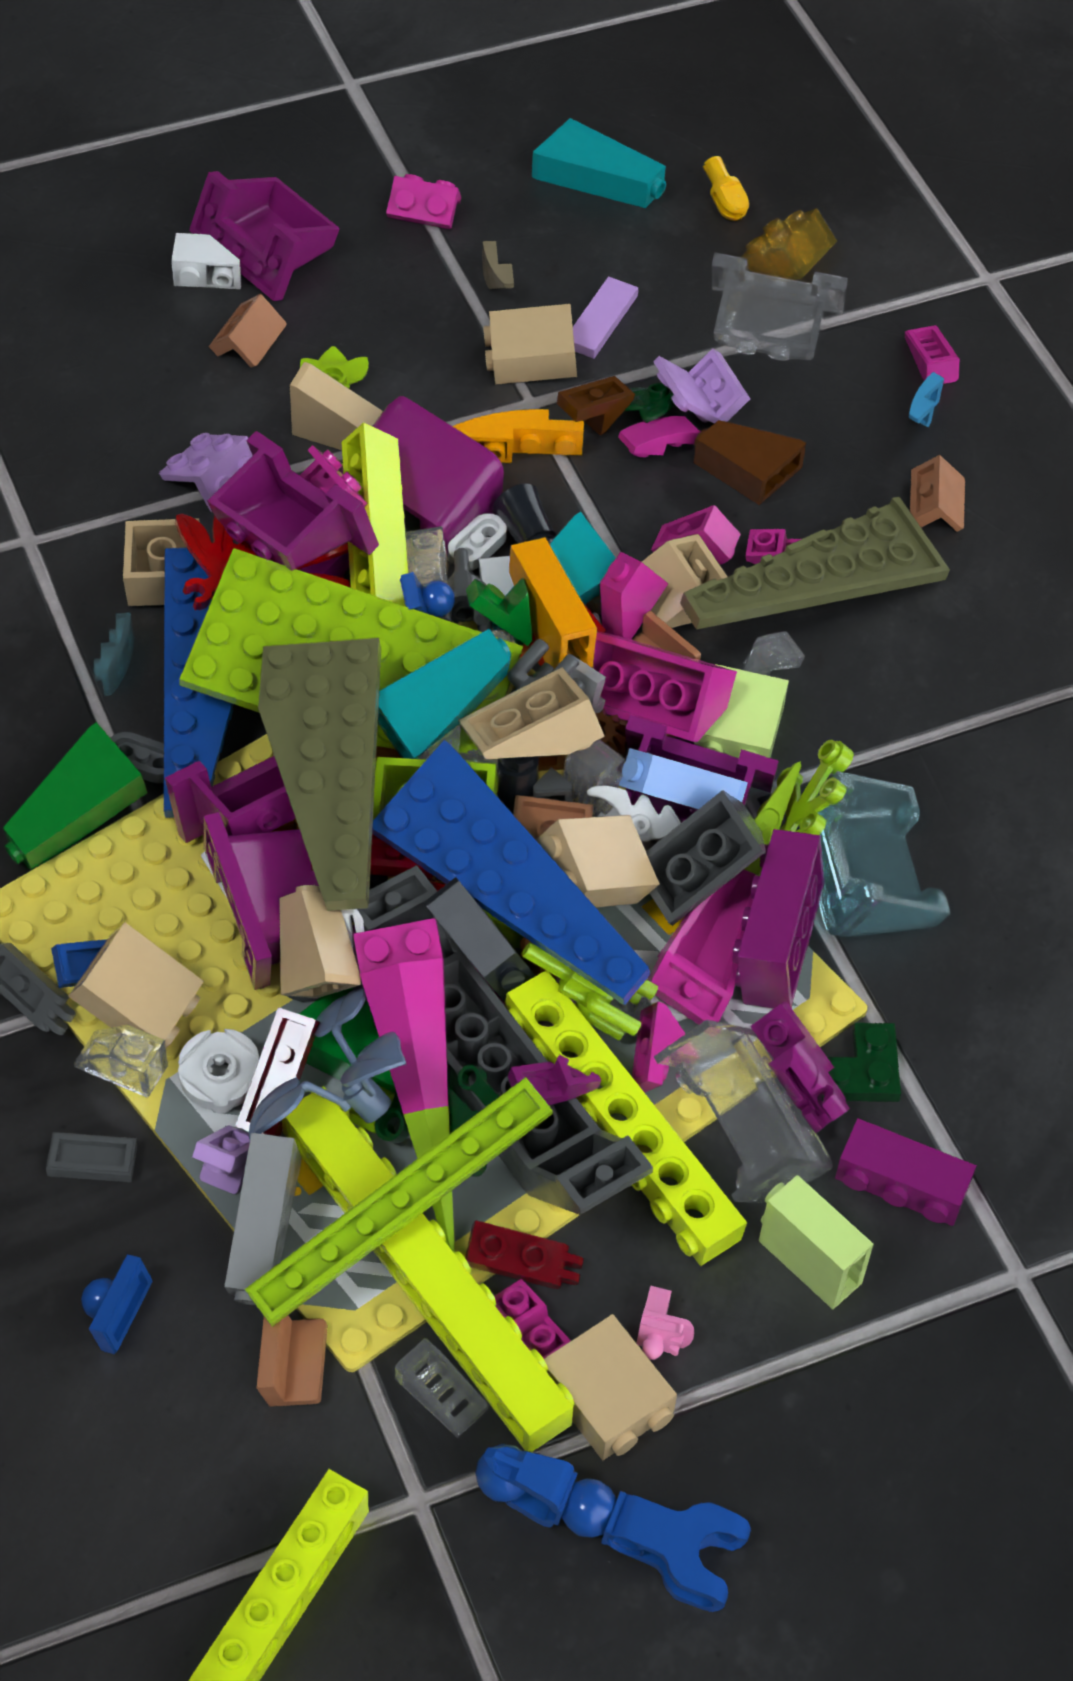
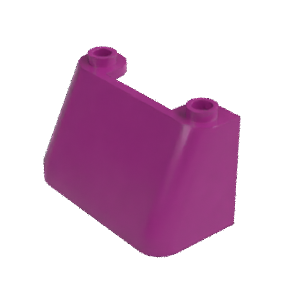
[340,396,504,556]

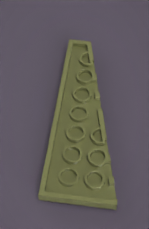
[680,497,950,630]

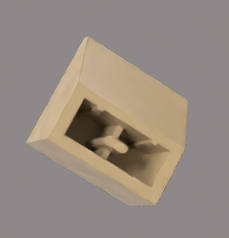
[642,534,727,628]

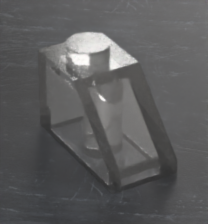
[74,1024,168,1098]

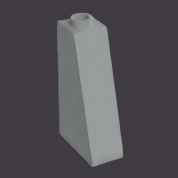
[224,1133,302,1305]

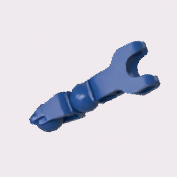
[475,1444,751,1612]

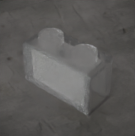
[562,739,626,817]

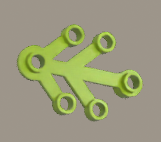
[757,740,854,835]

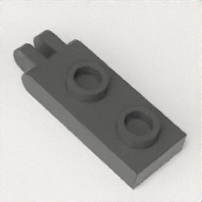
[0,943,76,1035]

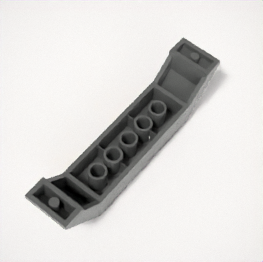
[351,865,653,1215]

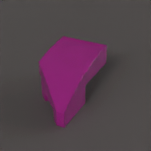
[508,1054,601,1106]

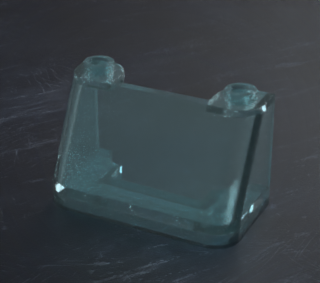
[799,771,951,937]

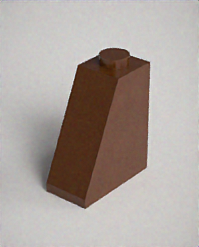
[694,420,806,505]

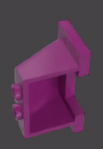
[189,171,340,301]
[207,431,379,571]
[625,715,779,823]
[165,753,296,843]
[204,812,321,990]

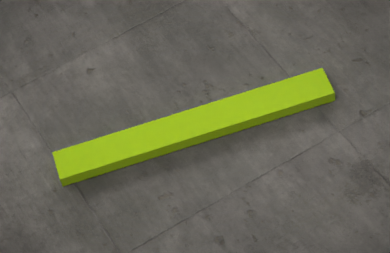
[245,1077,553,1327]

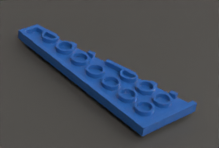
[164,548,234,818]
[372,740,650,1005]

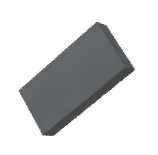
[46,1132,138,1182]

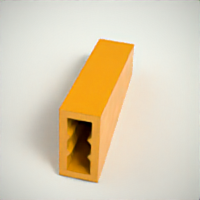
[509,537,597,669]

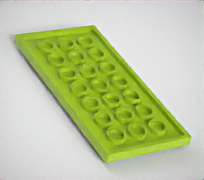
[179,548,523,763]

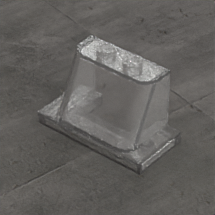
[712,253,848,361]

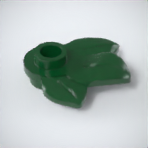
[624,382,675,423]

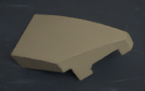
[482,241,514,289]

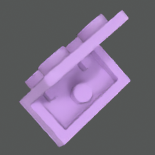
[654,348,750,423]
[159,433,253,512]

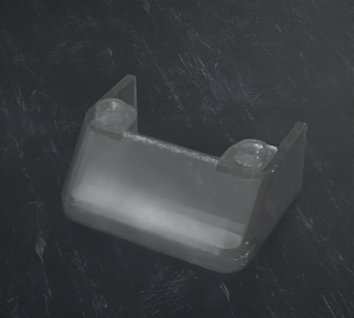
[654,1019,833,1204]

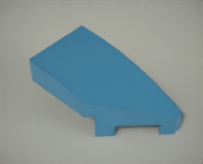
[909,372,944,427]

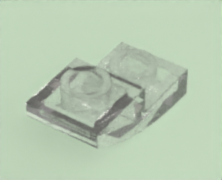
[406,526,448,586]

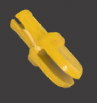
[703,156,750,221]

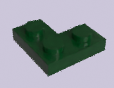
[821,1023,901,1102]

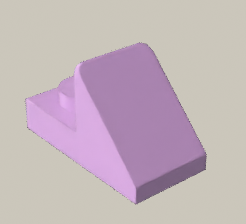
[192,1125,250,1194]

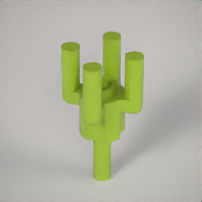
[522,942,658,1041]

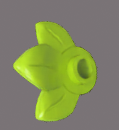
[300,346,369,389]

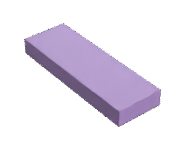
[573,276,638,359]

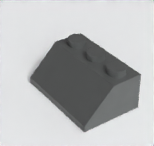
[646,790,766,926]

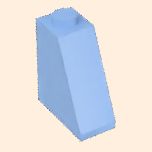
[619,748,748,809]

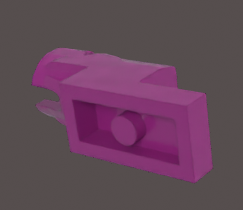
[750,1001,850,1133]

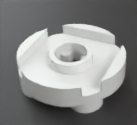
[178,1029,260,1114]

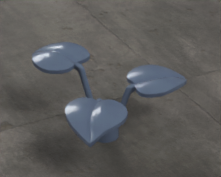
[249,984,406,1140]

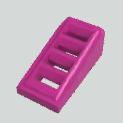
[905,325,960,384]

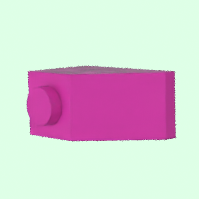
[651,505,741,565]
[600,552,668,639]

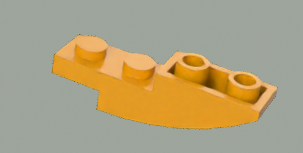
[453,409,584,463]

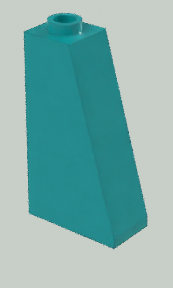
[532,118,666,208]
[492,511,616,645]
[378,629,511,760]

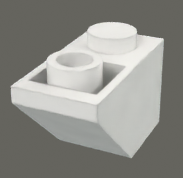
[172,233,241,289]

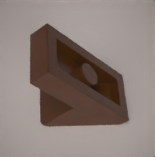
[556,376,635,435]

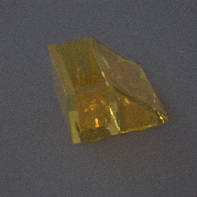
[738,208,837,285]

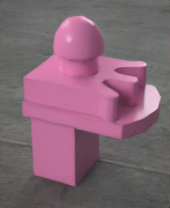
[637,1286,695,1360]

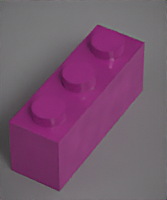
[835,1118,977,1226]

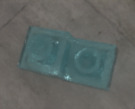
[94,613,134,696]

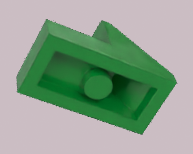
[466,578,532,646]

